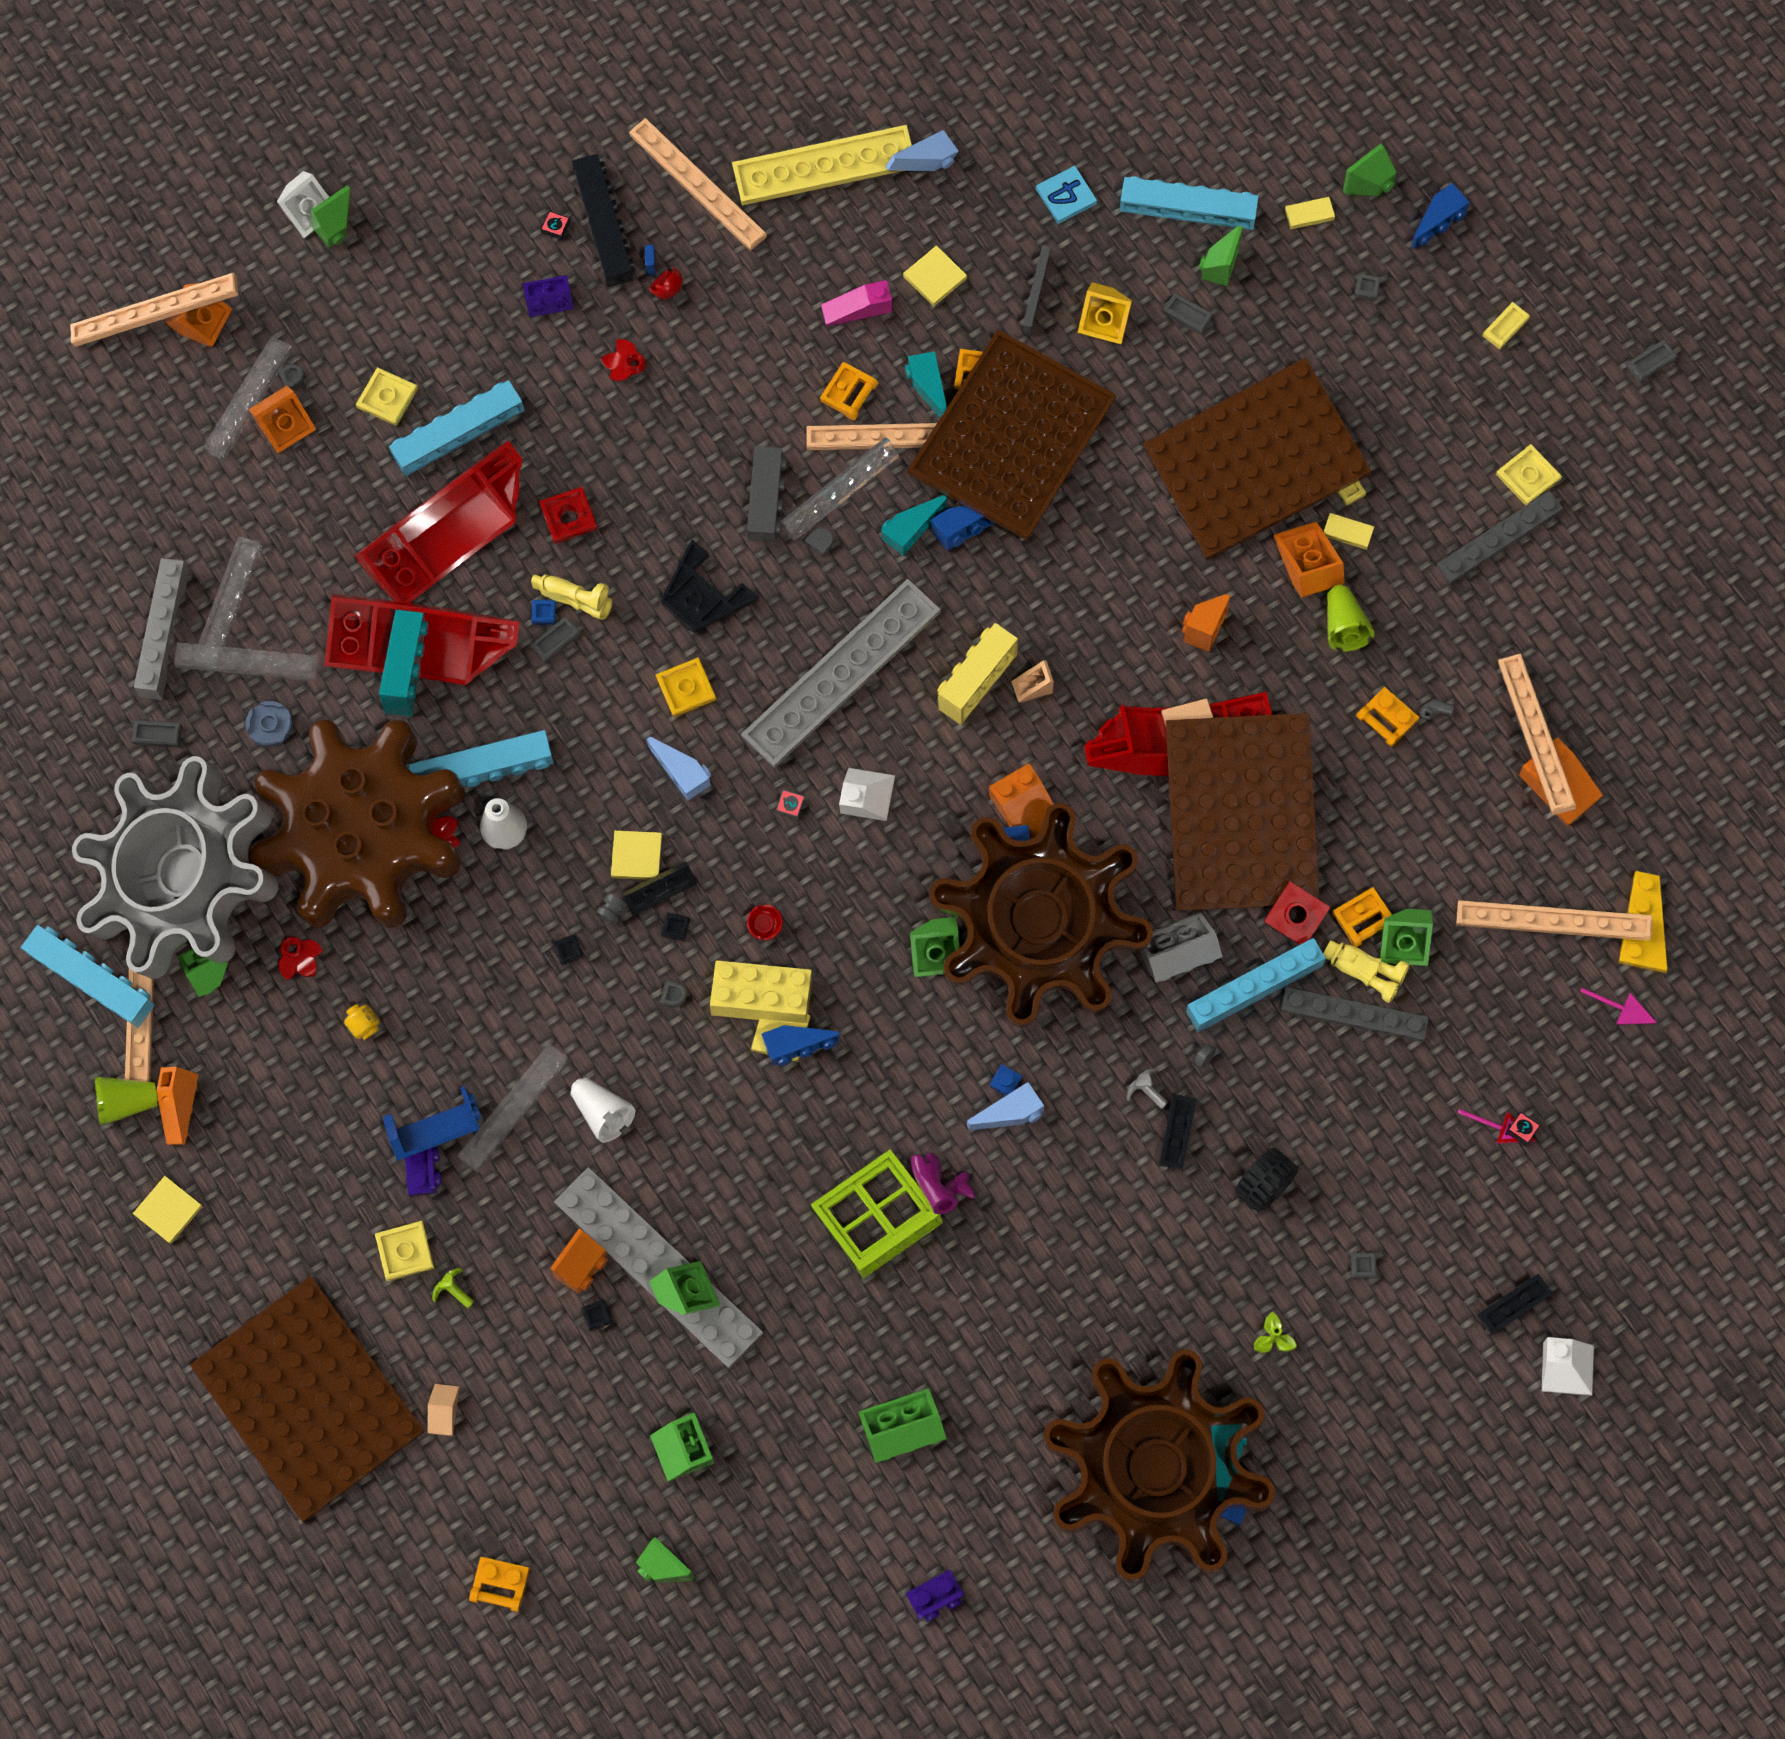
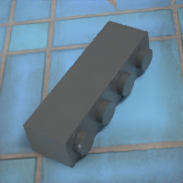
[747,446,787,542]

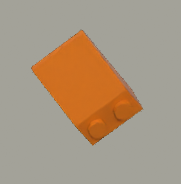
[1274,521,1344,598]
[1519,737,1603,826]
[989,763,1053,839]

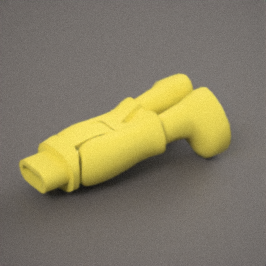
[531,574,612,620]
[1323,940,1410,1003]

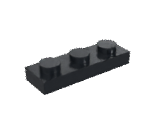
[622,862,697,916]
[1158,1094,1197,1171]
[1477,1273,1553,1336]

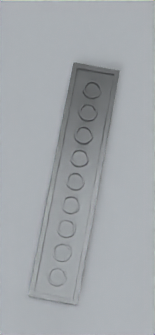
[741,579,941,768]
[554,1167,763,1369]

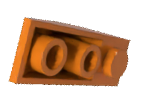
[156,1067,199,1145]

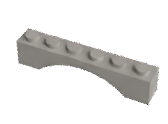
[134,558,189,700]

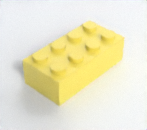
[937,623,1018,725]
[710,961,812,1024]

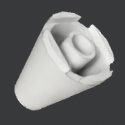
[480,798,527,850]
[571,1078,636,1143]

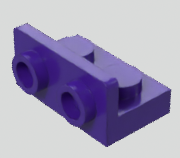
[523,275,574,317]
[405,1147,442,1197]
[906,1570,964,1622]

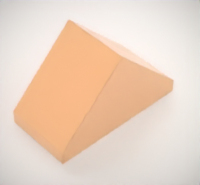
[1011,660,1054,702]
[428,1384,460,1436]

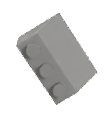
[1140,913,1223,982]

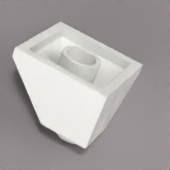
[277,171,329,238]
[839,768,895,821]
[1542,1337,1594,1396]

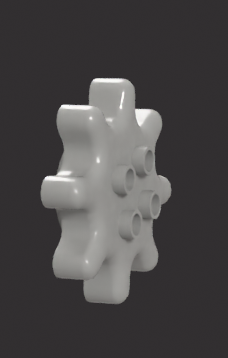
[72,756,279,979]

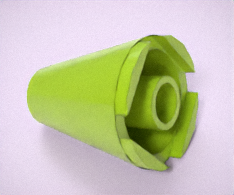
[1327,585,1374,652]
[94,1077,158,1125]

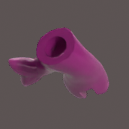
[911,1153,975,1214]

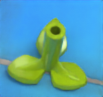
[432,1267,474,1308]
[1254,1312,1297,1353]

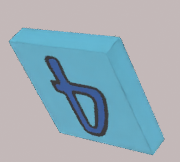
[1036,166,1097,224]

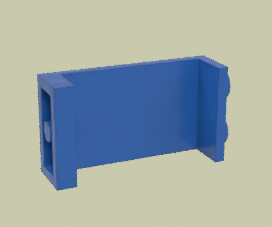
[383,1086,481,1161]

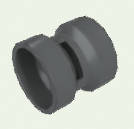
[595,893,628,926]

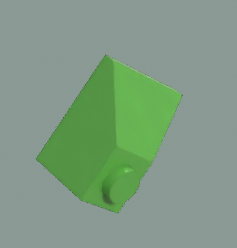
[1343,144,1396,196]
[311,185,351,248]
[1199,225,1243,286]
[1380,909,1433,966]
[910,917,960,977]
[177,948,228,997]
[649,1261,721,1315]
[636,1537,695,1583]

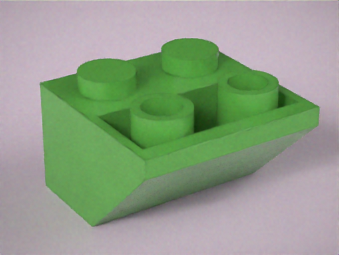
[650,1413,714,1482]

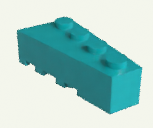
[379,610,429,717]

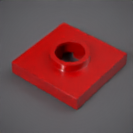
[539,487,598,544]
[1264,881,1330,945]

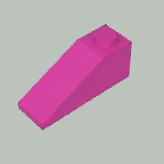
[821,280,892,326]

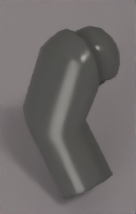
[1420,700,1455,720]

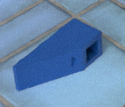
[1411,183,1469,249]
[931,506,996,551]
[761,1025,840,1066]

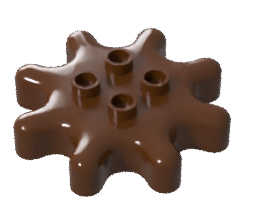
[249,719,466,928]
[929,803,1153,1027]
[1044,1349,1275,1583]

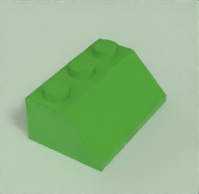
[858,1388,946,1463]

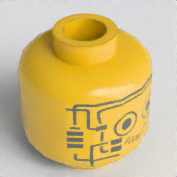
[344,1003,380,1040]

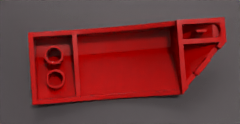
[354,440,522,603]
[324,594,520,685]
[1084,692,1272,776]

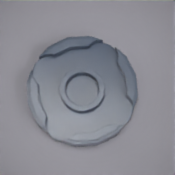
[246,701,293,747]

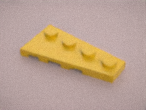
[1618,871,1667,973]

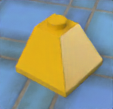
[1078,282,1132,344]

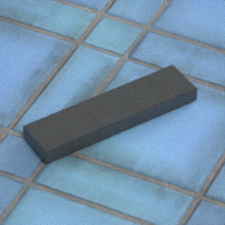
[1023,245,1051,337]

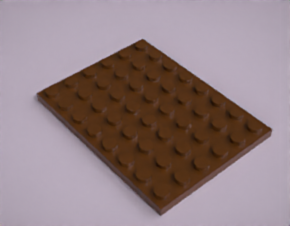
[907,329,1117,540]
[1143,358,1372,561]
[1166,713,1319,911]
[190,1276,425,1523]

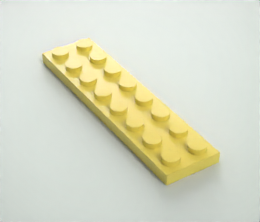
[732,125,912,205]

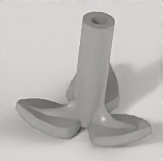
[1126,1068,1168,1109]

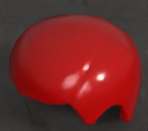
[648,267,683,300]
[746,905,783,941]

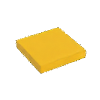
[656,657,717,718]

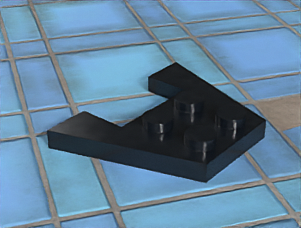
[660,539,759,633]

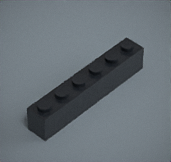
[572,154,636,287]

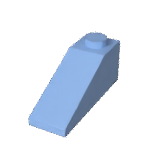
[886,130,959,171]
[646,737,711,801]
[967,1082,1044,1130]

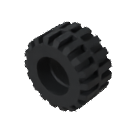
[1235,1147,1299,1213]

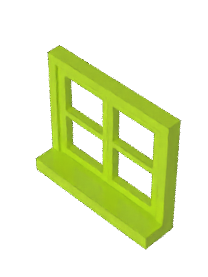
[811,1149,943,1279]

